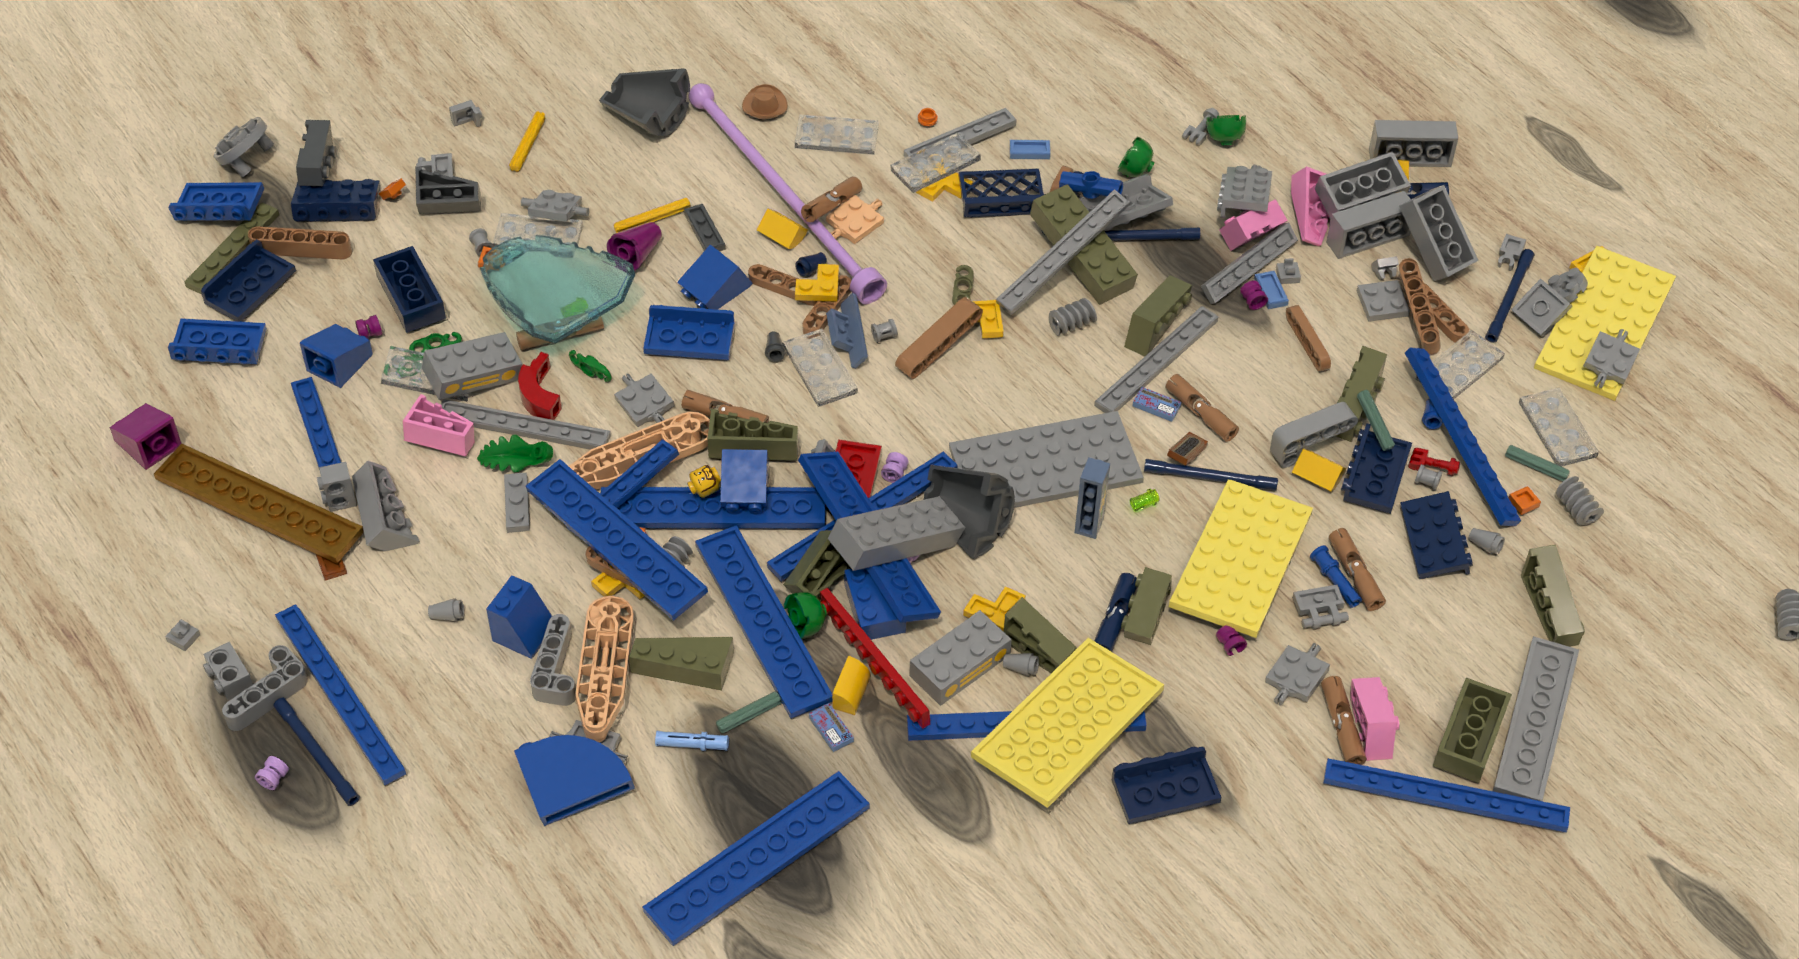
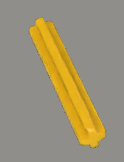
[509,111,545,172]
[614,198,691,233]

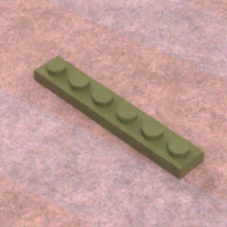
[184,202,279,294]

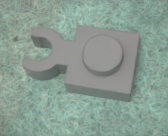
[1498,234,1526,271]

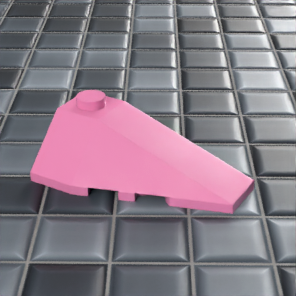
[1291,166,1329,246]

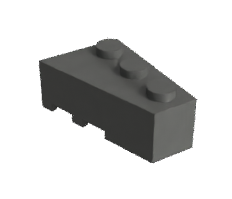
[296,120,337,186]
[415,166,481,214]

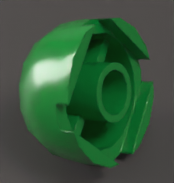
[1206,115,1246,145]
[1117,136,1155,178]
[784,592,827,639]

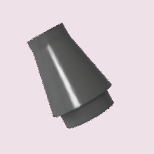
[765,331,786,362]

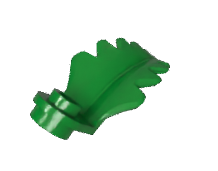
[477,435,553,472]

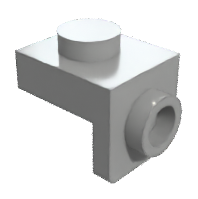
[449,100,482,127]

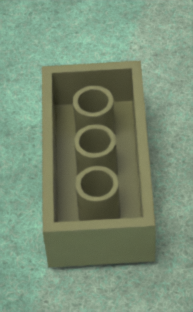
[1433,677,1512,783]

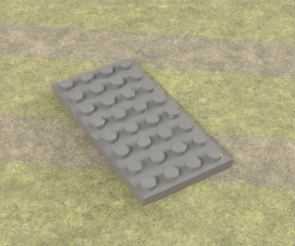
[949,411,1144,508]

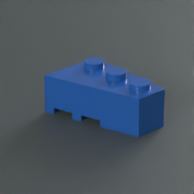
[844,568,906,640]

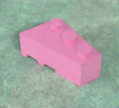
[1219,199,1288,251]
[403,394,475,456]
[1350,677,1399,761]

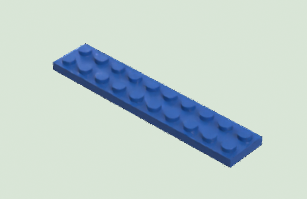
[798,451,941,623]
[526,459,708,621]
[601,487,825,528]
[695,525,833,719]
[642,771,870,946]

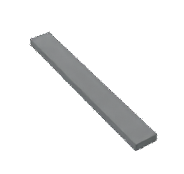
[996,189,1130,315]
[1094,306,1219,413]
[441,399,611,450]

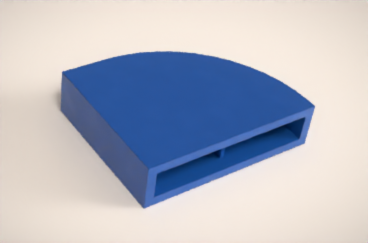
[514,735,635,826]

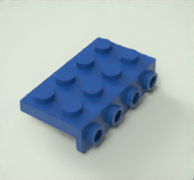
[168,182,264,220]
[643,305,735,360]
[168,318,267,364]

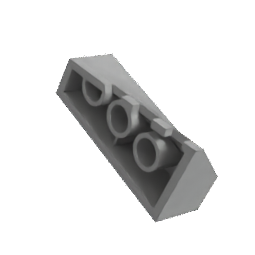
[352,461,420,551]

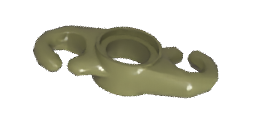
[952,265,974,305]

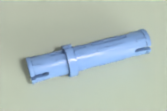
[655,731,729,751]

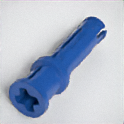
[1310,545,1362,608]

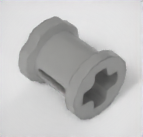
[469,228,493,256]
[871,319,898,343]
[1414,464,1443,491]

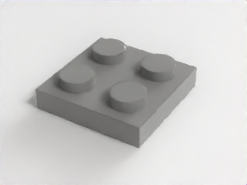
[1511,278,1572,337]
[1356,280,1410,322]

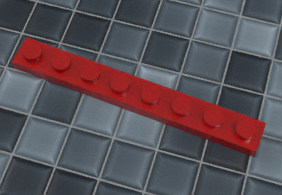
[820,588,930,729]

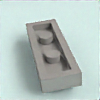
[504,472,530,533]

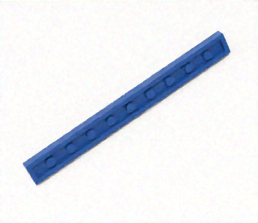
[1405,347,1521,526]
[767,451,958,582]
[275,604,406,786]
[907,710,1147,741]
[1323,758,1570,832]

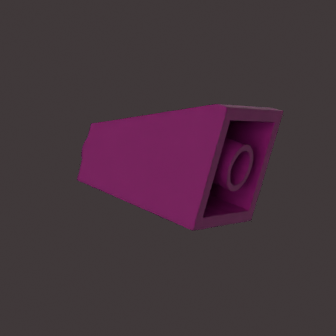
[109,403,181,470]

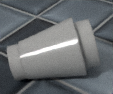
[1469,528,1505,554]
[428,598,464,621]
[1003,653,1039,676]

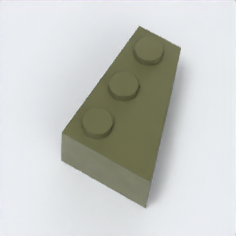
[783,530,851,596]
[1121,567,1172,645]
[1004,597,1077,673]

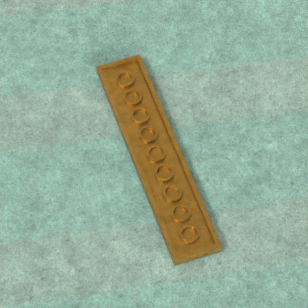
[154,443,364,563]

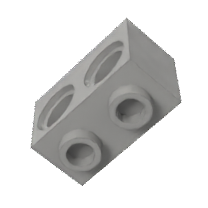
[317,462,357,512]
[203,642,253,700]

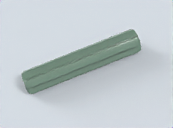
[1357,390,1395,451]
[1505,445,1570,481]
[716,691,781,733]

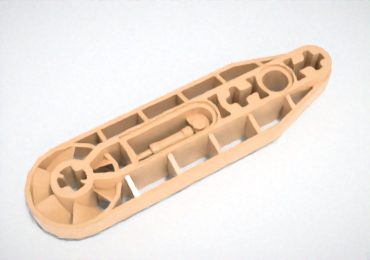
[568,412,710,489]
[575,596,634,742]

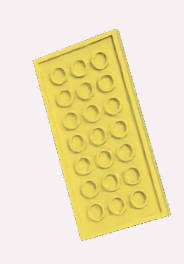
[1534,246,1676,401]
[1168,480,1313,638]
[971,638,1164,808]

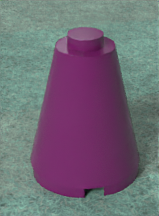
[607,222,662,272]

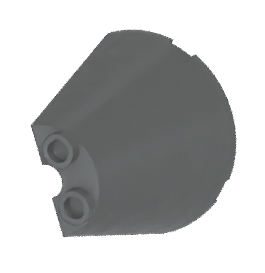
[599,68,690,136]
[923,465,1015,559]

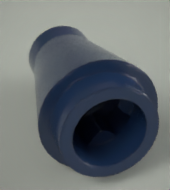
[795,252,827,276]

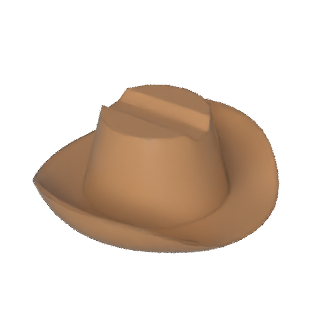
[742,84,788,119]

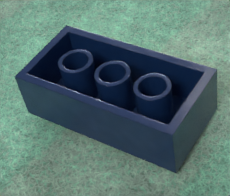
[373,246,446,333]

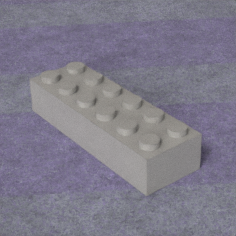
[828,496,965,571]

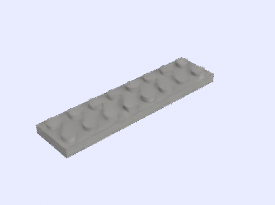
[1493,636,1579,801]

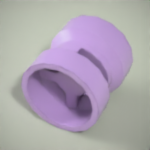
[881,452,909,483]
[255,756,289,790]

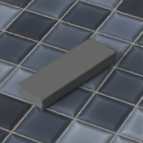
[684,203,726,251]

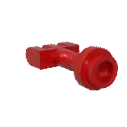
[1408,448,1460,476]

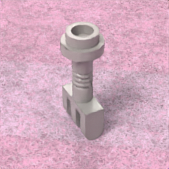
[1182,108,1219,146]

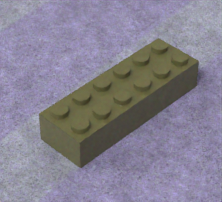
[1030,184,1138,305]

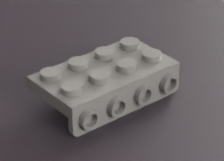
[1217,166,1272,218]
[1079,174,1173,231]

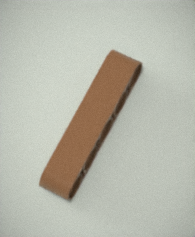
[248,226,352,259]
[1399,258,1441,355]
[895,297,983,379]

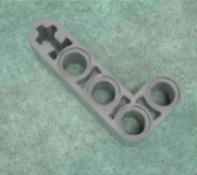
[1270,402,1358,468]
[530,614,576,706]
[222,645,307,731]

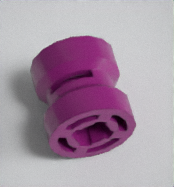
[1240,280,1268,310]
[355,315,382,339]
[1216,625,1247,656]

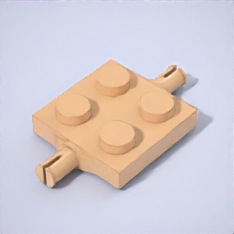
[826,195,884,244]

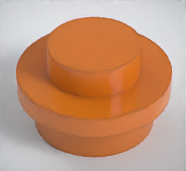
[918,108,938,126]

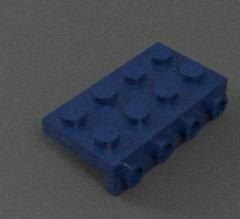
[291,179,380,222]
[201,239,296,322]
[1341,423,1412,514]
[1400,491,1473,579]
[1112,747,1222,824]

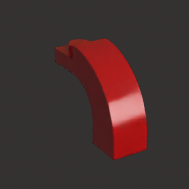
[518,352,562,420]

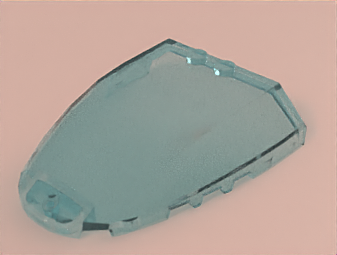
[480,235,635,344]

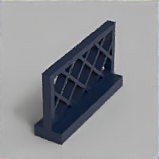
[958,168,1045,217]

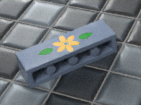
[1074,457,1110,539]

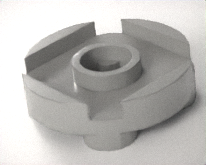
[1548,268,1588,303]

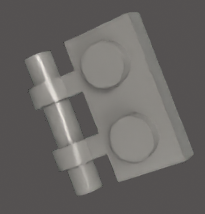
[416,153,453,177]
[1292,585,1349,629]

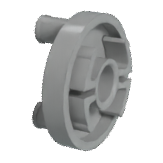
[214,117,274,177]

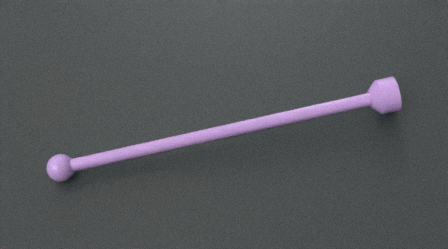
[689,83,887,304]

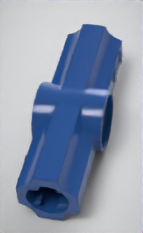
[1059,171,1123,199]

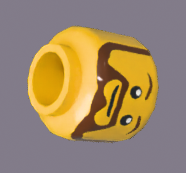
[687,465,721,498]

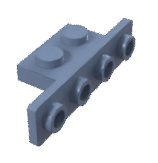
[826,293,868,369]

